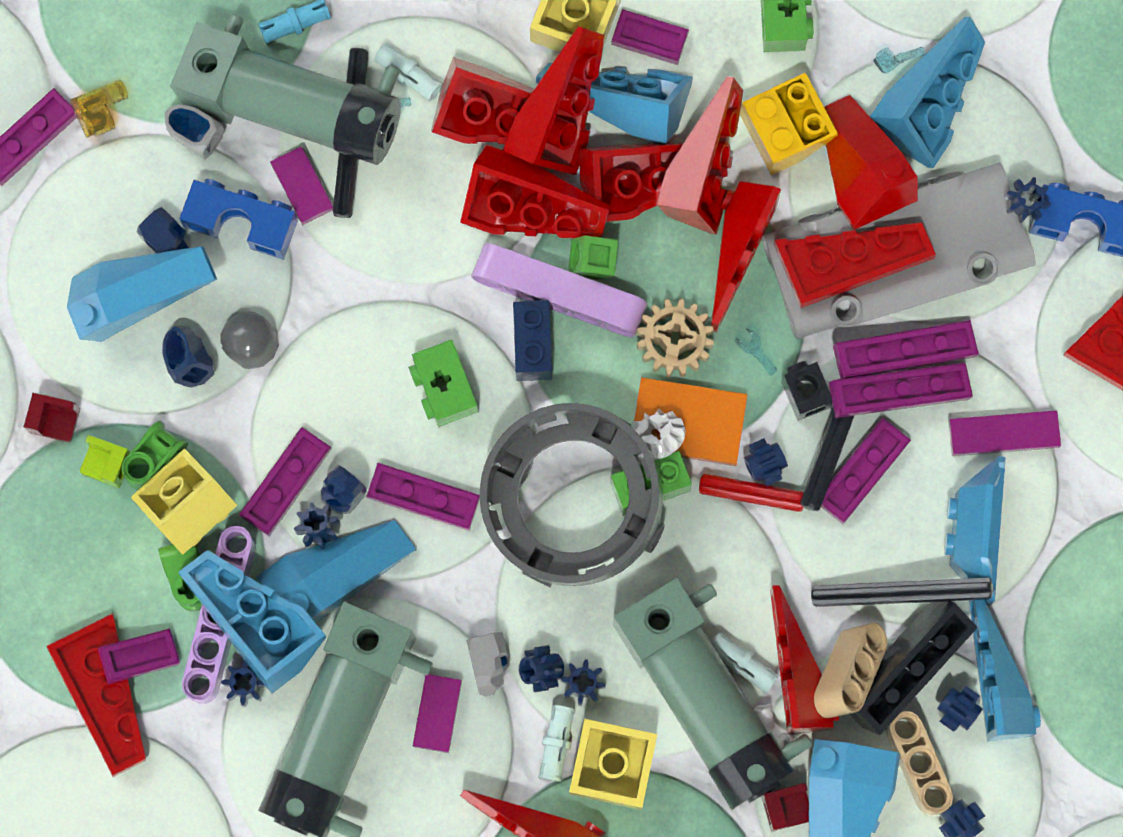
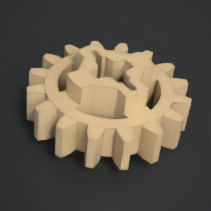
[636,299,714,378]

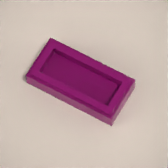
[611,9,689,65]
[270,146,333,226]
[98,628,180,684]
[412,674,462,753]

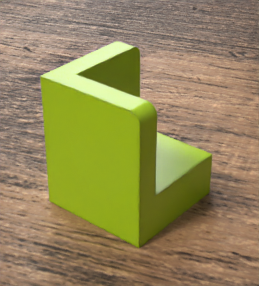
[80,435,130,488]

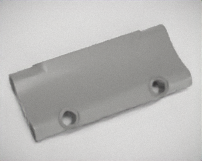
[762,162,1036,339]

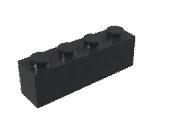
[849,601,978,735]

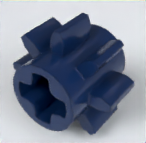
[1004,177,1051,223]
[743,438,788,486]
[294,502,341,549]
[519,645,564,692]
[560,659,606,706]
[221,660,266,707]
[937,686,983,732]
[939,799,986,837]

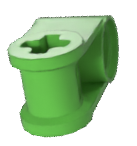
[122,420,188,490]
[158,544,202,611]

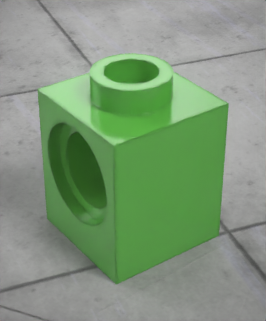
[568,236,618,279]

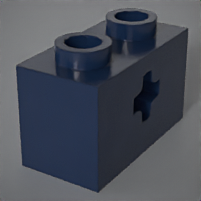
[513,300,552,381]

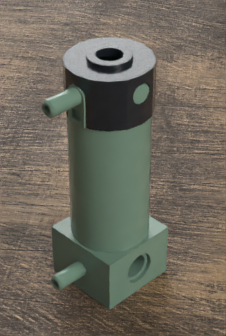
[170,14,401,165]
[613,578,812,810]
[258,602,433,837]

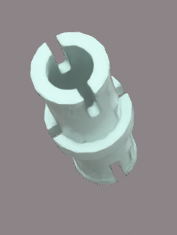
[374,43,443,102]
[712,632,780,694]
[538,705,575,782]

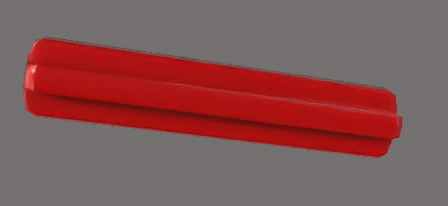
[699,474,804,512]

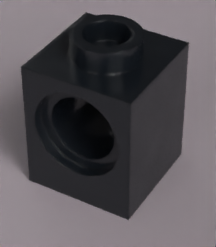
[781,361,833,421]

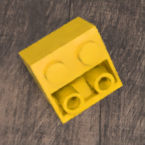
[740,72,838,176]

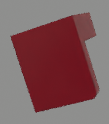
[23,393,81,443]
[761,783,809,832]

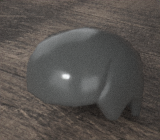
[220,312,279,369]

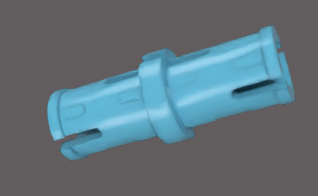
[258,0,331,44]

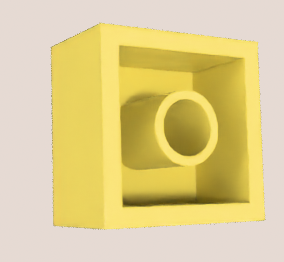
[530,0,621,52]
[131,448,237,555]
[569,719,658,810]

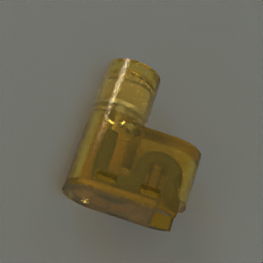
[71,79,128,138]

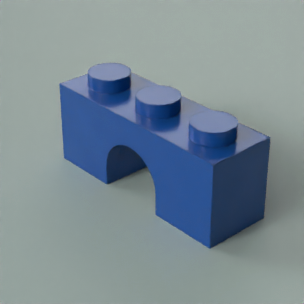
[179,179,298,260]
[1028,183,1123,257]

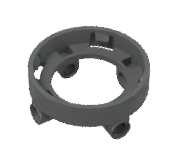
[480,403,665,588]

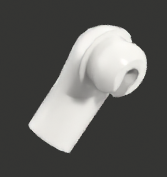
[754,705,795,748]

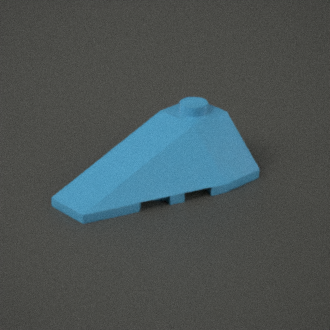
[870,17,985,168]
[536,63,693,144]
[67,246,217,342]
[256,520,416,623]
[178,550,326,694]
[968,600,1041,742]
[809,739,900,837]

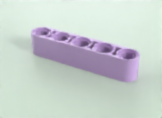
[471,243,647,337]
[182,526,256,704]

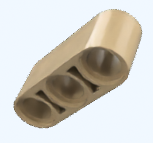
[814,623,887,718]
[886,711,953,816]

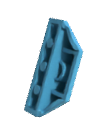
[944,456,1006,606]

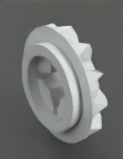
[633,409,686,460]

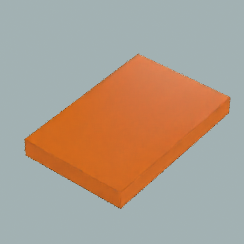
[634,377,748,466]

